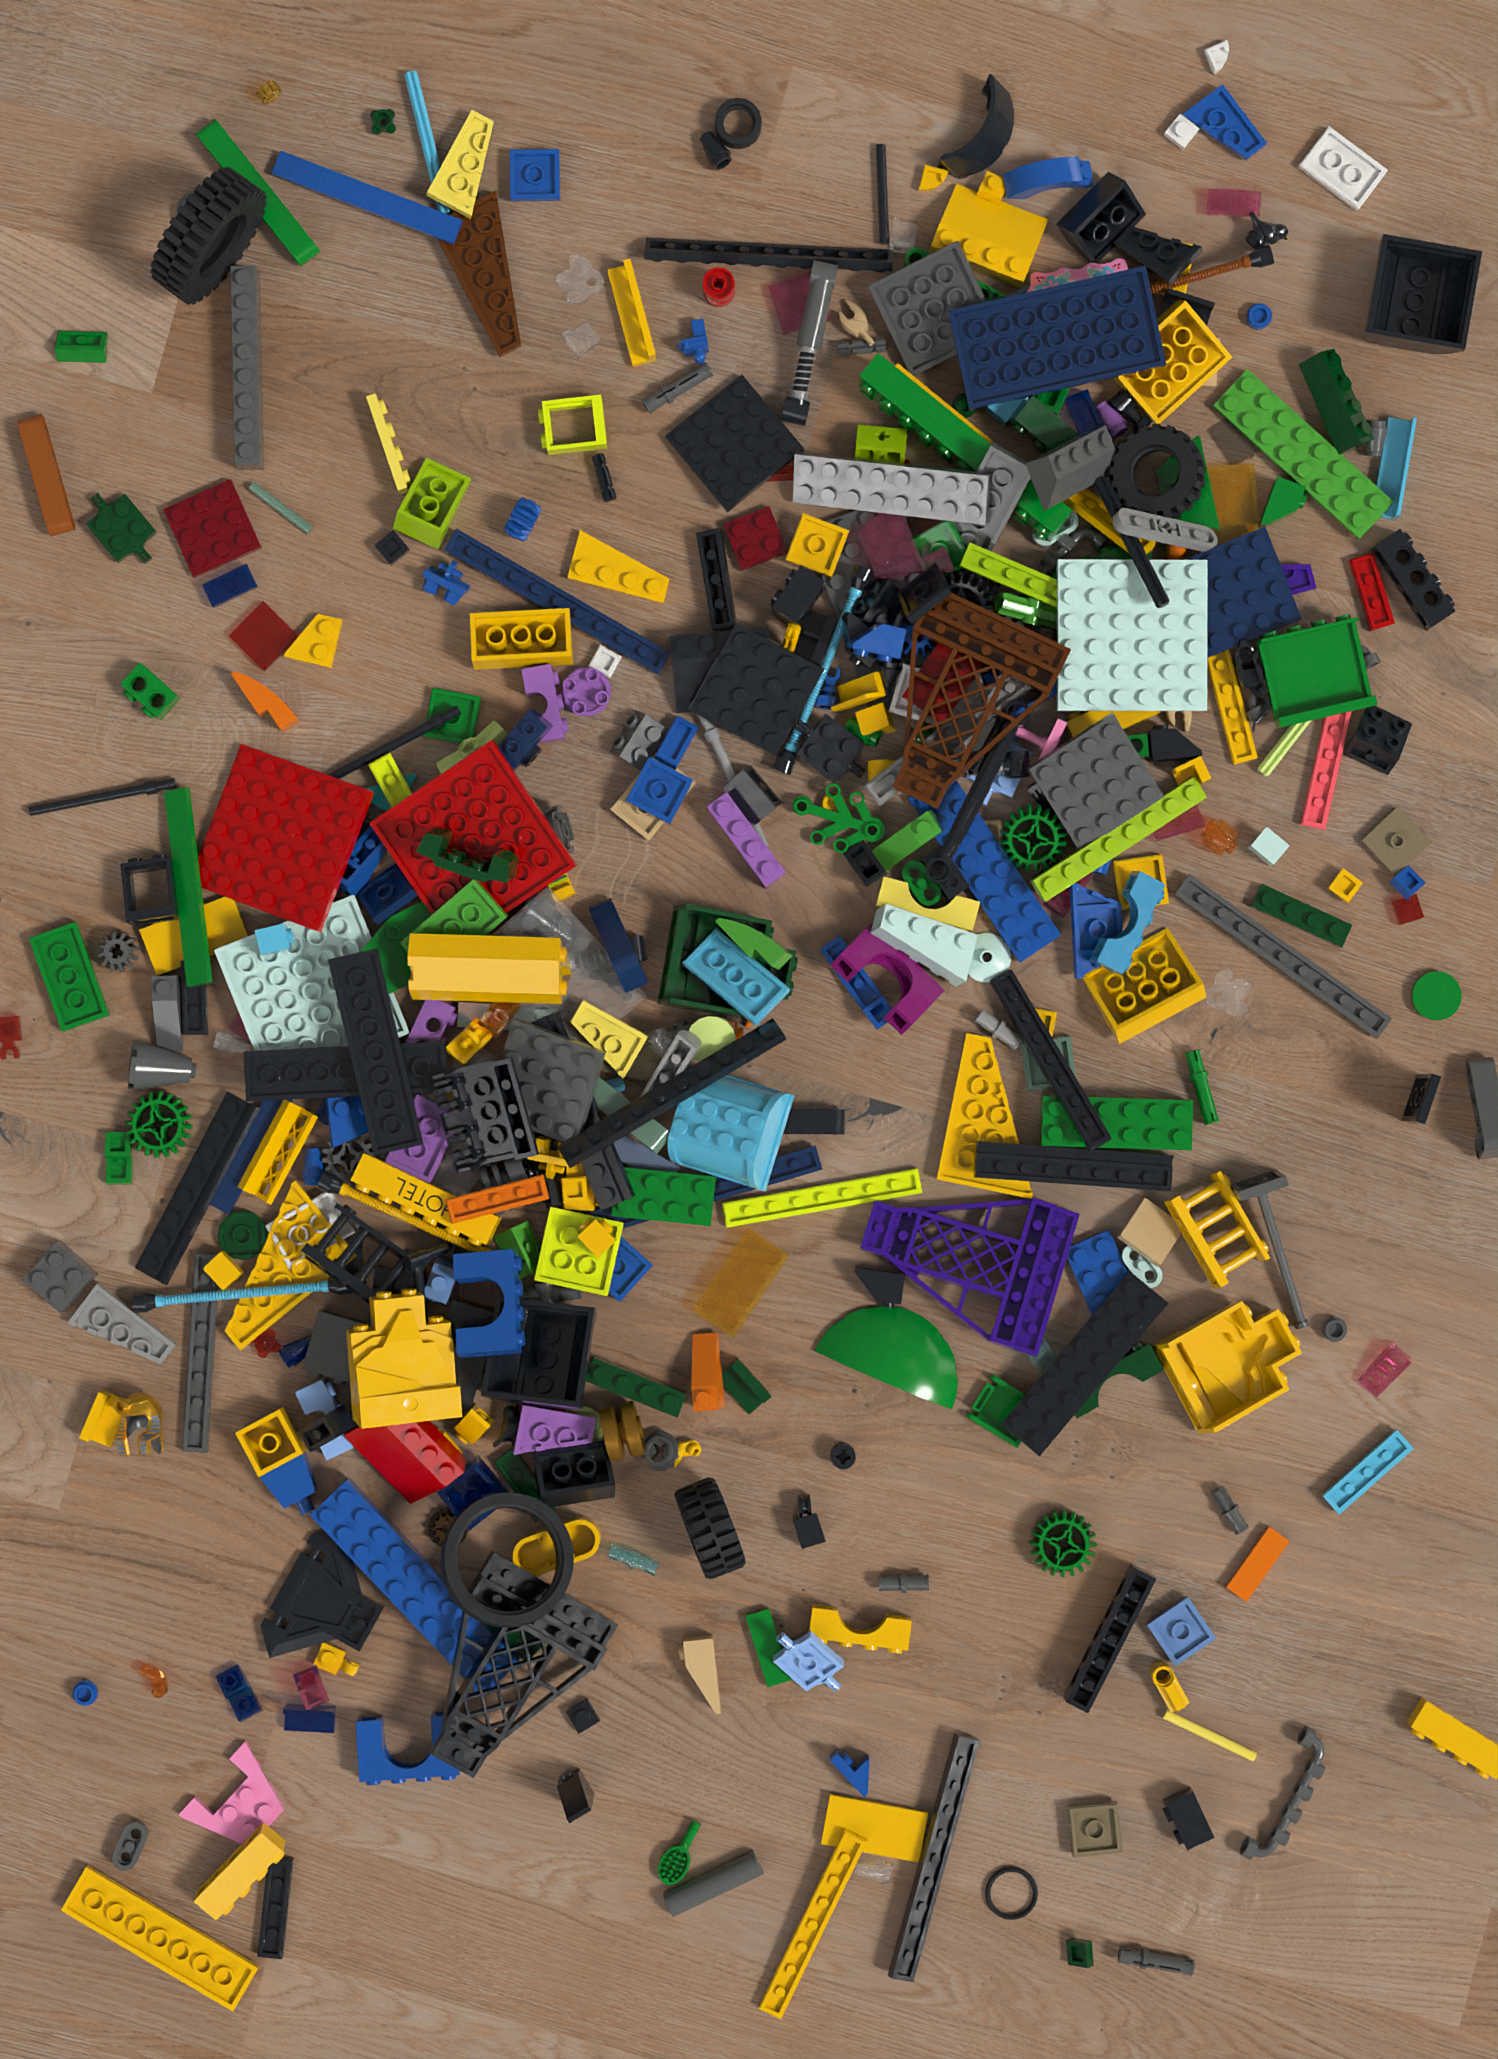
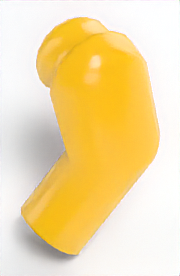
[673,1440,701,1468]

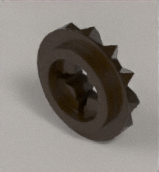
[428,1508,468,1547]

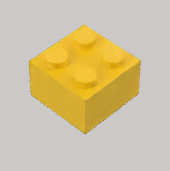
[235,1406,307,1477]

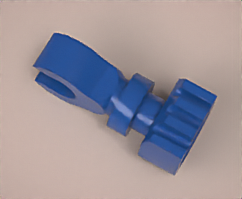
[815,667,840,710]

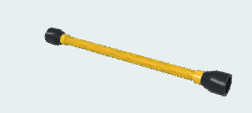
[317,1170,526,1276]

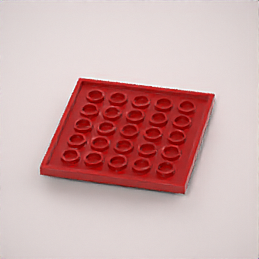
[369,740,577,915]
[198,744,374,933]

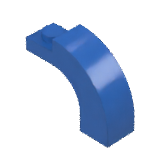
[1003,157,1094,199]

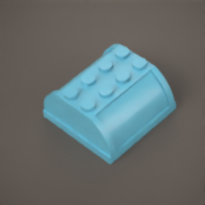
[668,1075,795,1191]

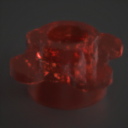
[253,1329,281,1358]

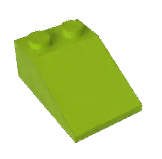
[393,457,471,549]

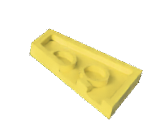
[570,999,648,1079]

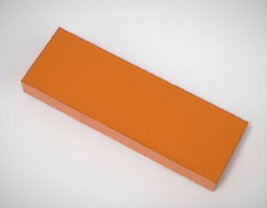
[1225,1526,1290,1602]

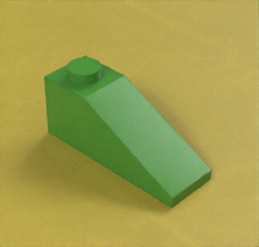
[872,810,946,871]

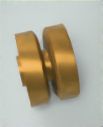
[599,1401,645,1462]

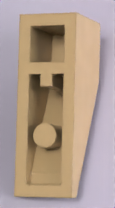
[679,1635,721,1714]

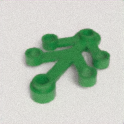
[792,783,885,853]

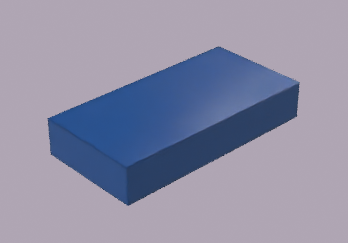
[654,715,698,770]

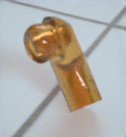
[139,1663,168,1698]

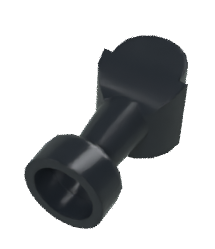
[1108,388,1153,432]

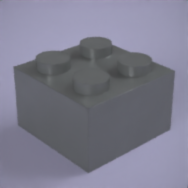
[23,1241,99,1313]

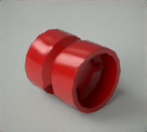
[703,267,735,307]

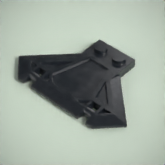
[260,1531,385,1658]

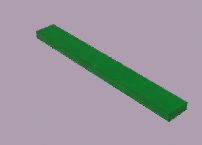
[164,787,213,987]

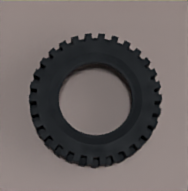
[150,167,267,305]

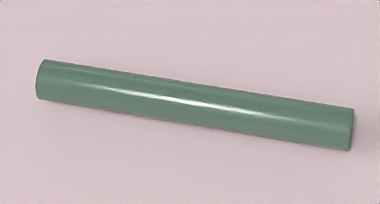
[248,482,313,534]

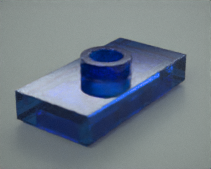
[202,564,258,608]

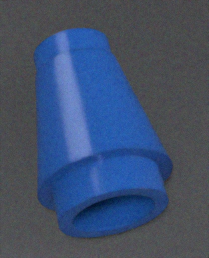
[302,1148,325,1186]

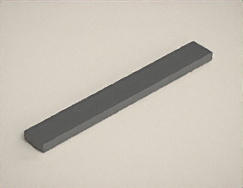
[182,1252,219,1453]

